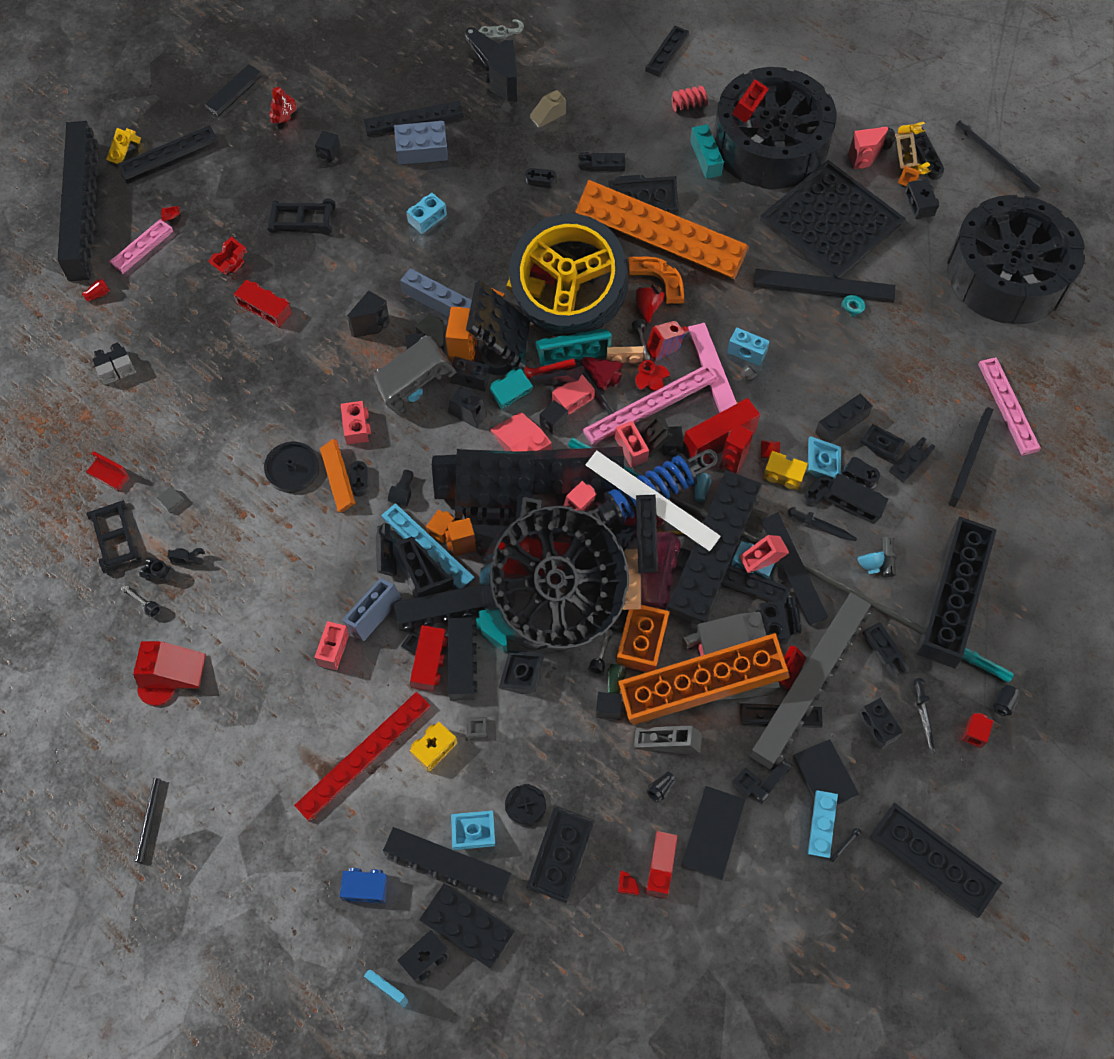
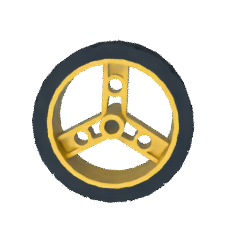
[509,214,628,336]

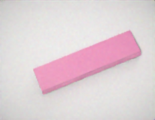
[109,219,174,274]

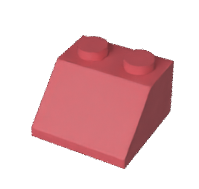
[848,127,888,169]

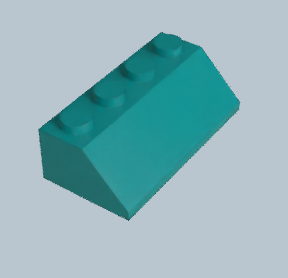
[536,329,612,367]

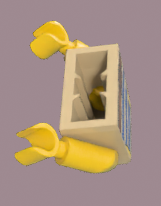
[895,122,931,175]

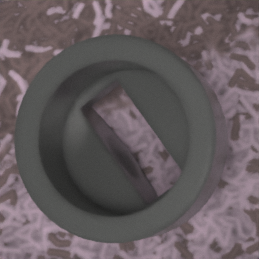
[741,364,757,380]

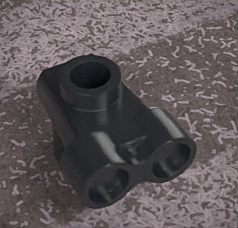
[139,557,174,582]

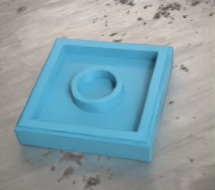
[364,969,408,1008]

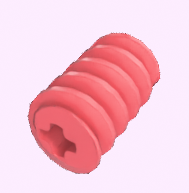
[672,86,708,112]

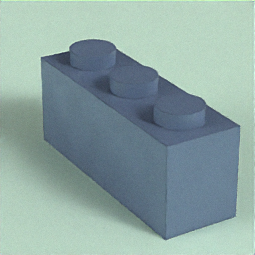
[342,577,402,641]

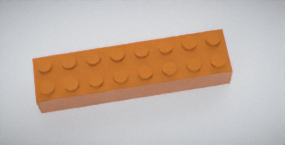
[618,633,790,725]

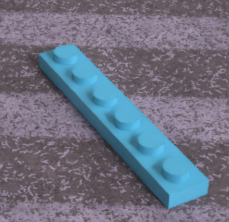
[381,503,475,589]

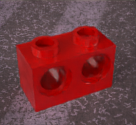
[732,79,769,123]

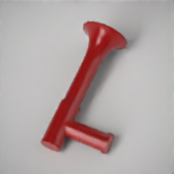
[524,359,576,381]

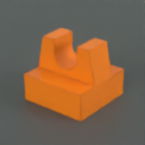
[898,166,921,186]

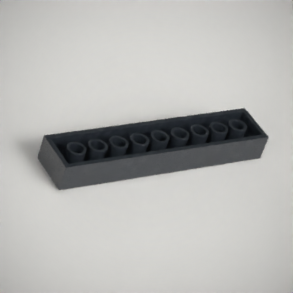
[57,121,99,281]
[431,446,624,500]

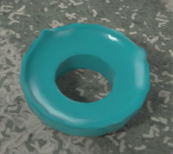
[841,295,865,317]

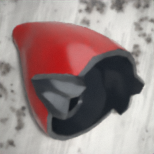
[636,284,665,323]

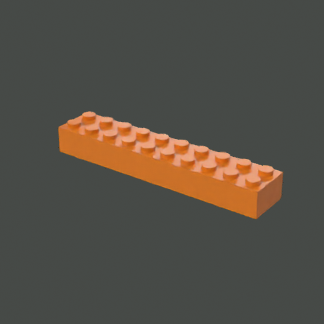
[575,180,749,280]

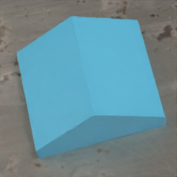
[808,436,841,479]
[451,810,495,850]

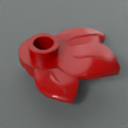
[635,360,670,391]

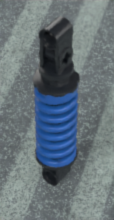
[580,450,717,537]

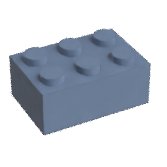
[394,121,448,165]

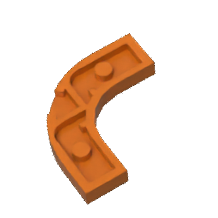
[628,257,684,304]

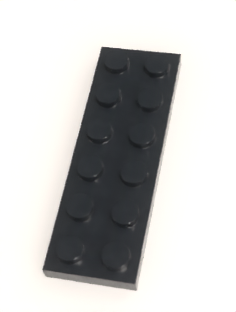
[869,803,1002,918]

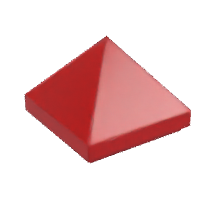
[761,440,780,458]

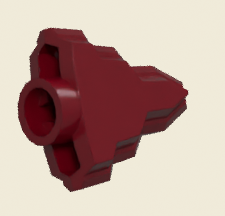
[580,356,624,391]

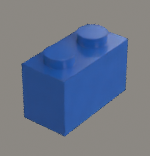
[340,868,388,904]

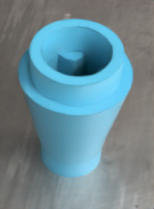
[694,473,712,502]

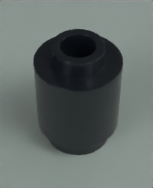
[993,685,1020,716]

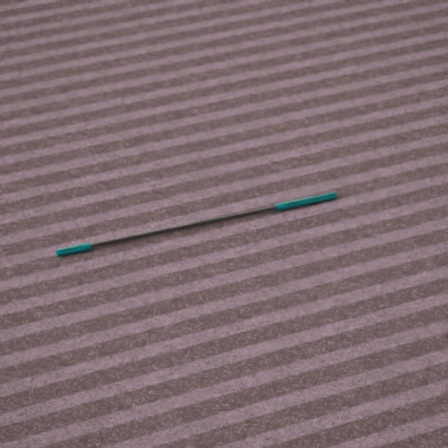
[568,438,1014,682]

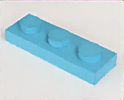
[808,790,838,858]

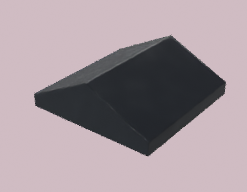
[535,366,584,386]
[860,424,905,460]
[499,651,545,694]

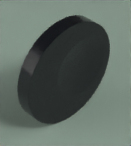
[264,441,319,493]

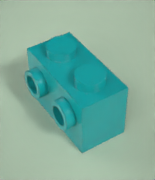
[489,368,533,410]

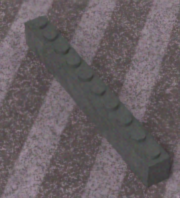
[750,592,871,770]

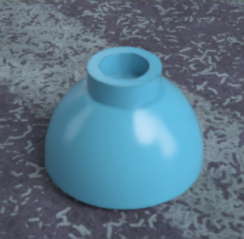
[857,551,885,574]

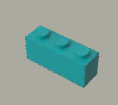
[690,124,724,179]

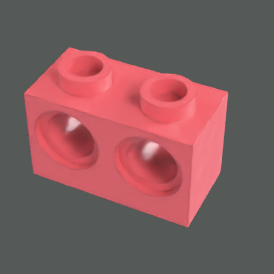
[341,401,371,445]
[314,621,349,671]

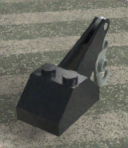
[465,19,524,101]

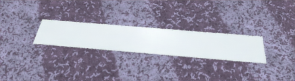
[586,451,721,551]

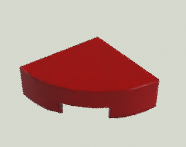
[161,206,180,221]
[618,870,639,896]

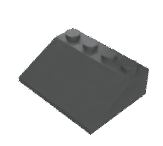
[697,612,780,700]

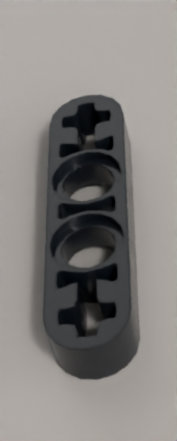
[913,127,944,180]

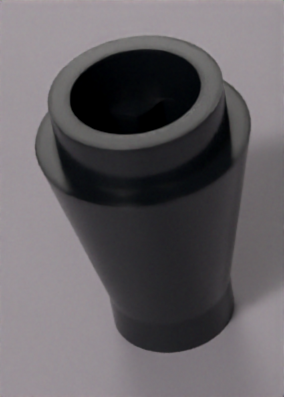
[646,772,676,802]

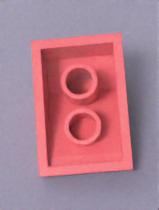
[490,412,552,451]

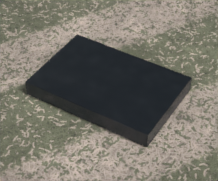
[793,739,859,806]

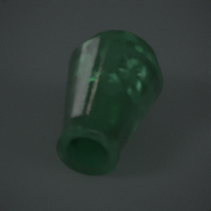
[607,664,627,694]

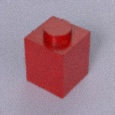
[962,713,994,748]

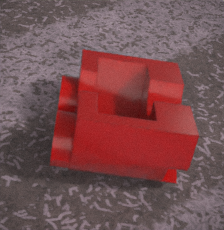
[208,236,247,275]

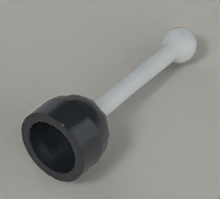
[588,629,613,675]

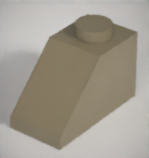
[530,90,566,128]

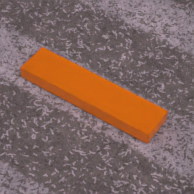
[320,439,356,513]

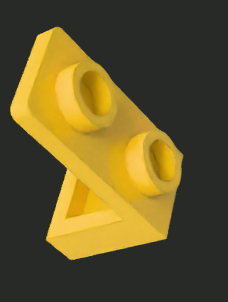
[107,128,141,164]

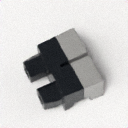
[92,342,136,385]

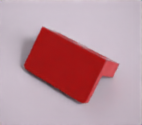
[86,451,129,492]

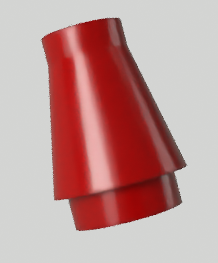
[82,279,111,302]

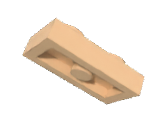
[606,346,644,364]

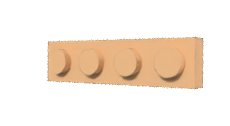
[622,549,641,610]

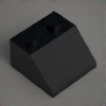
[347,291,390,337]

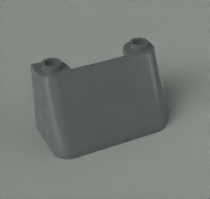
[373,336,457,415]

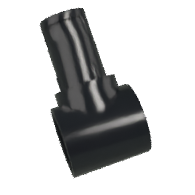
[388,470,414,507]

